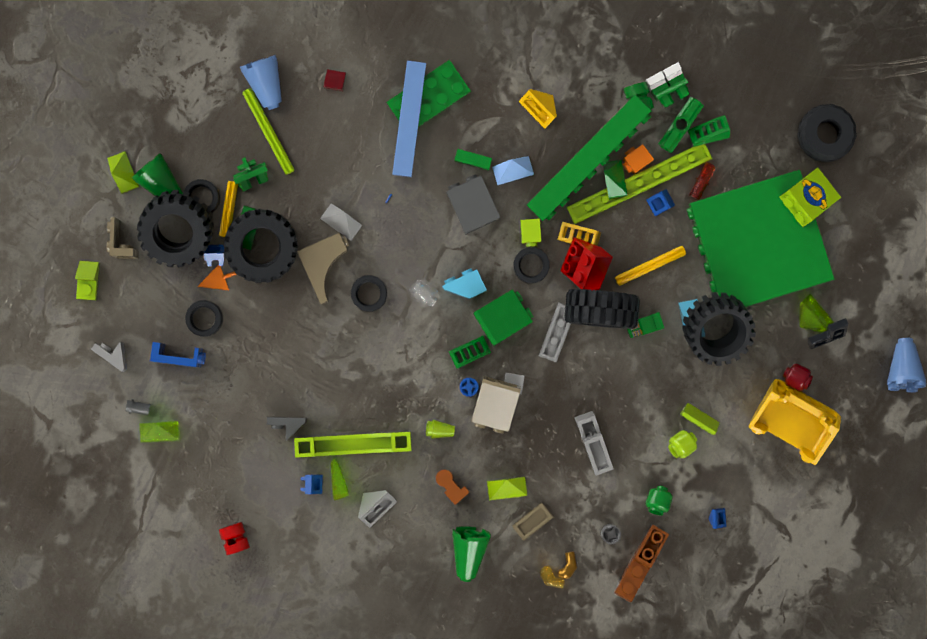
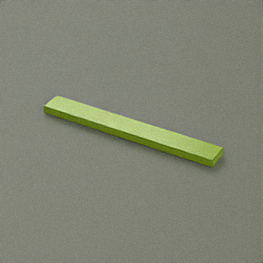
[566,144,713,225]

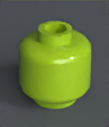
[668,430,697,459]

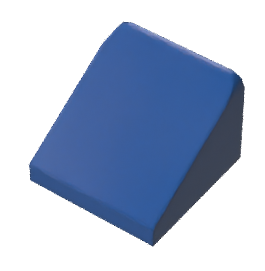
[646,189,675,216]

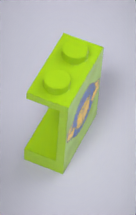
[780,167,841,227]

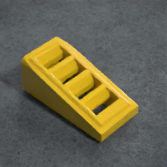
[557,221,601,246]

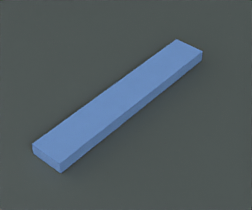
[392,61,426,177]

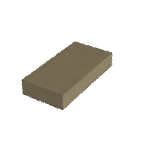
[512,502,554,541]

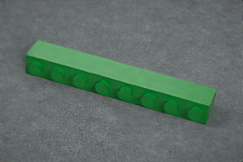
[527,95,652,221]

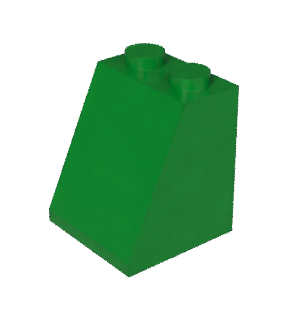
[473,289,534,347]

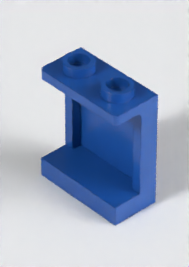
[150,342,206,368]

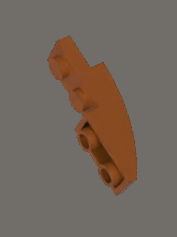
[614,525,669,603]

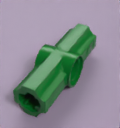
[658,96,704,153]

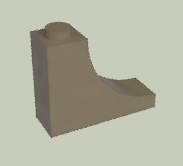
[297,233,350,305]

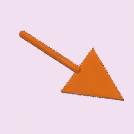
[197,265,237,290]

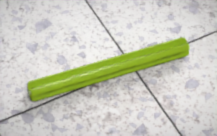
[242,88,294,175]

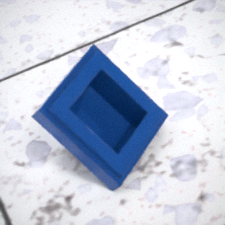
[708,508,727,529]

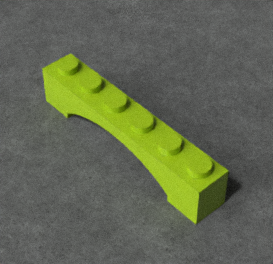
[294,431,412,458]

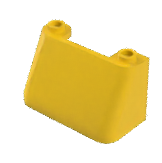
[748,379,841,465]

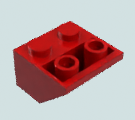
[560,237,613,290]

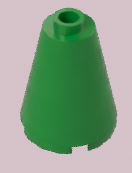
[131,153,183,196]
[452,526,491,582]

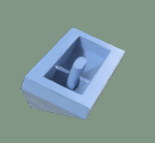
[492,156,534,186]

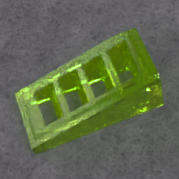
[331,459,349,501]

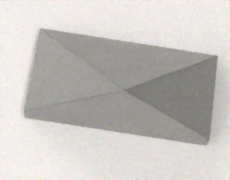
[320,203,362,241]
[358,490,397,528]

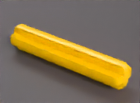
[219,181,238,237]

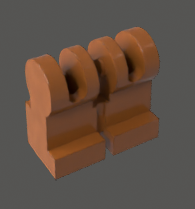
[436,469,470,505]

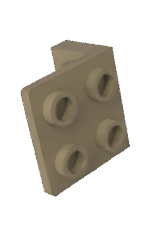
[107,217,139,259]

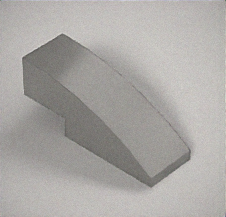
[574,411,613,475]

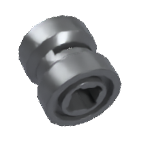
[601,524,621,544]

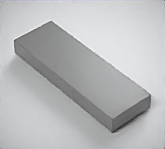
[538,302,571,362]

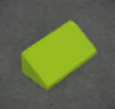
[680,403,719,435]

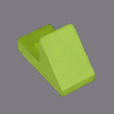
[75,261,99,300]

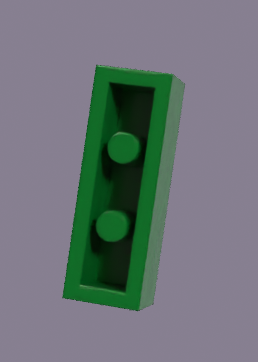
[454,149,492,171]

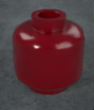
[783,363,813,392]

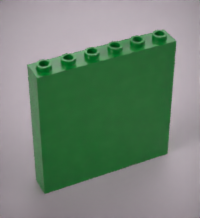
[686,170,835,307]

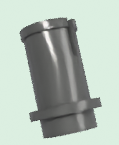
[126,399,151,416]

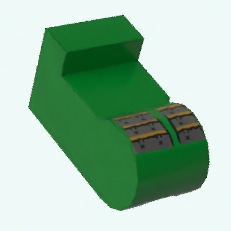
[627,312,664,338]

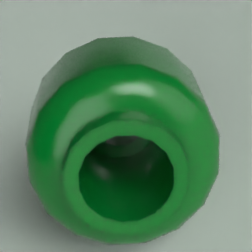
[645,486,673,516]

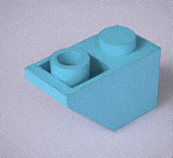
[442,268,487,299]

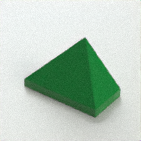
[603,159,628,199]

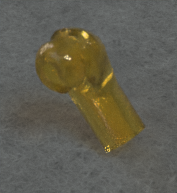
[540,566,565,589]

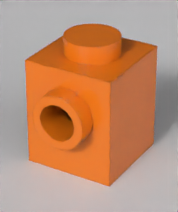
[623,144,654,175]

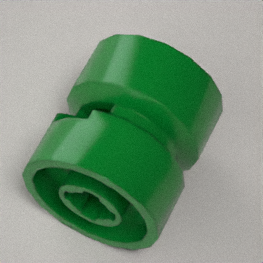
[623,82,654,110]

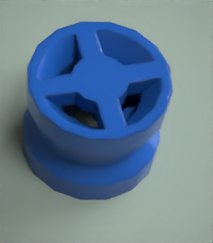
[460,378,479,397]

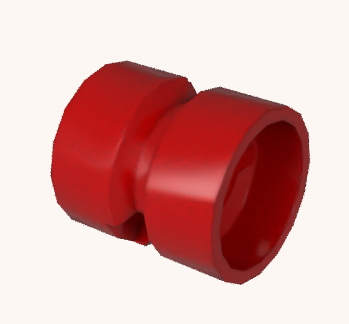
[219,522,250,555]

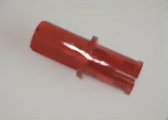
[689,162,715,200]

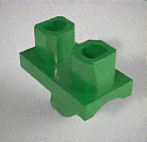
[233,157,269,191]

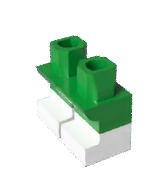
[645,62,690,108]

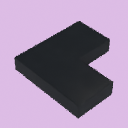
[808,318,848,349]

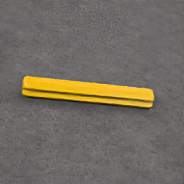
[615,246,686,286]

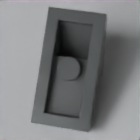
[267,417,307,441]

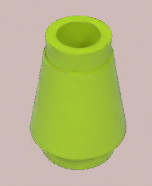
[426,420,455,439]

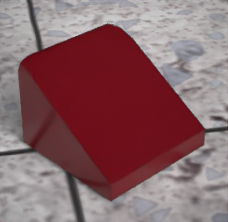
[323,69,346,92]

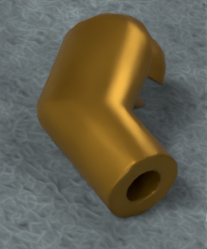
[558,551,577,579]

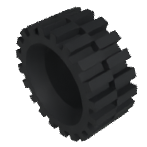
[682,292,756,366]

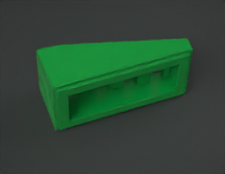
[688,115,730,147]
[448,336,491,369]

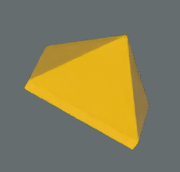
[519,89,557,129]

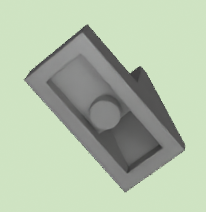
[91,342,127,372]

